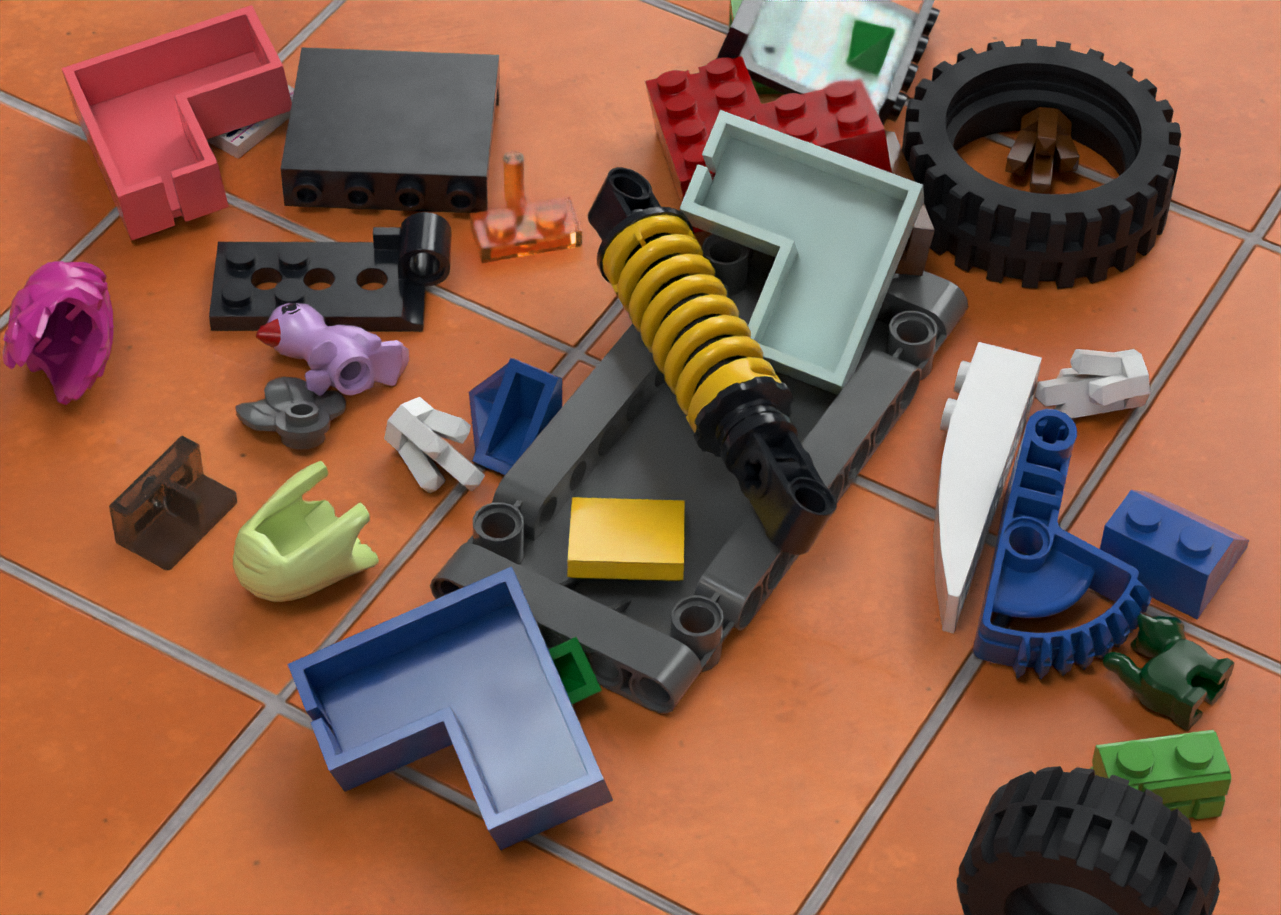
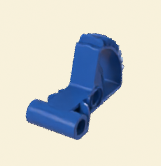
[973,409,1152,679]

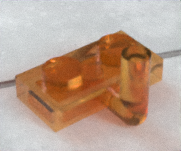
[470,151,582,263]

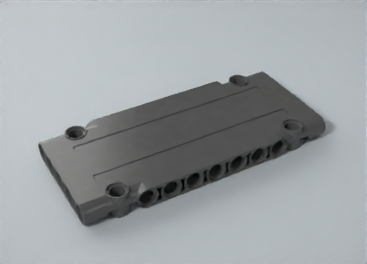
[430,234,968,713]

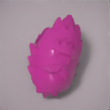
[3,261,114,405]

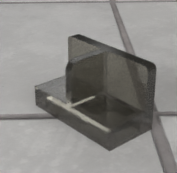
[109,436,237,570]

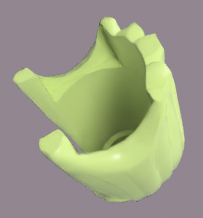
[233,461,379,602]

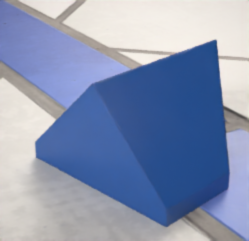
[469,358,562,475]

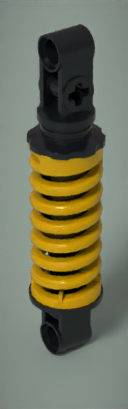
[587,167,837,555]

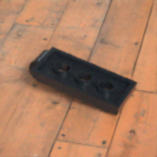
[209,212,452,332]

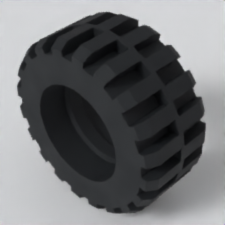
[956,766,1220,915]

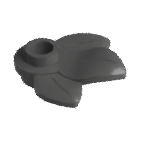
[235,377,346,449]

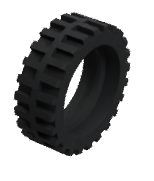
[902,39,1182,289]

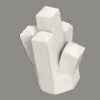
[1035,349,1150,419]
[384,397,485,493]

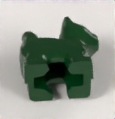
[1103,614,1235,730]

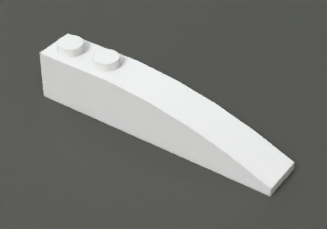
[933,342,1042,634]

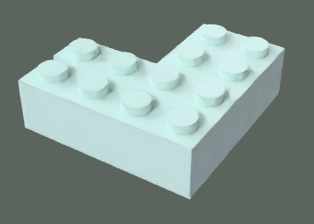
[680,110,924,395]

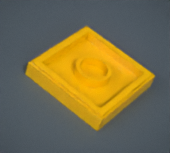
[567,497,685,581]

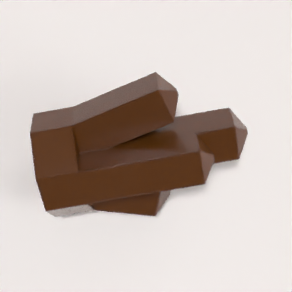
[1005,107,1080,194]

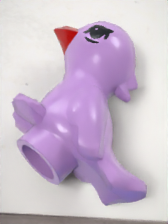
[256,303,409,396]

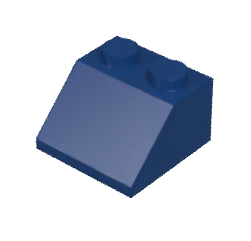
[1100,490,1249,619]

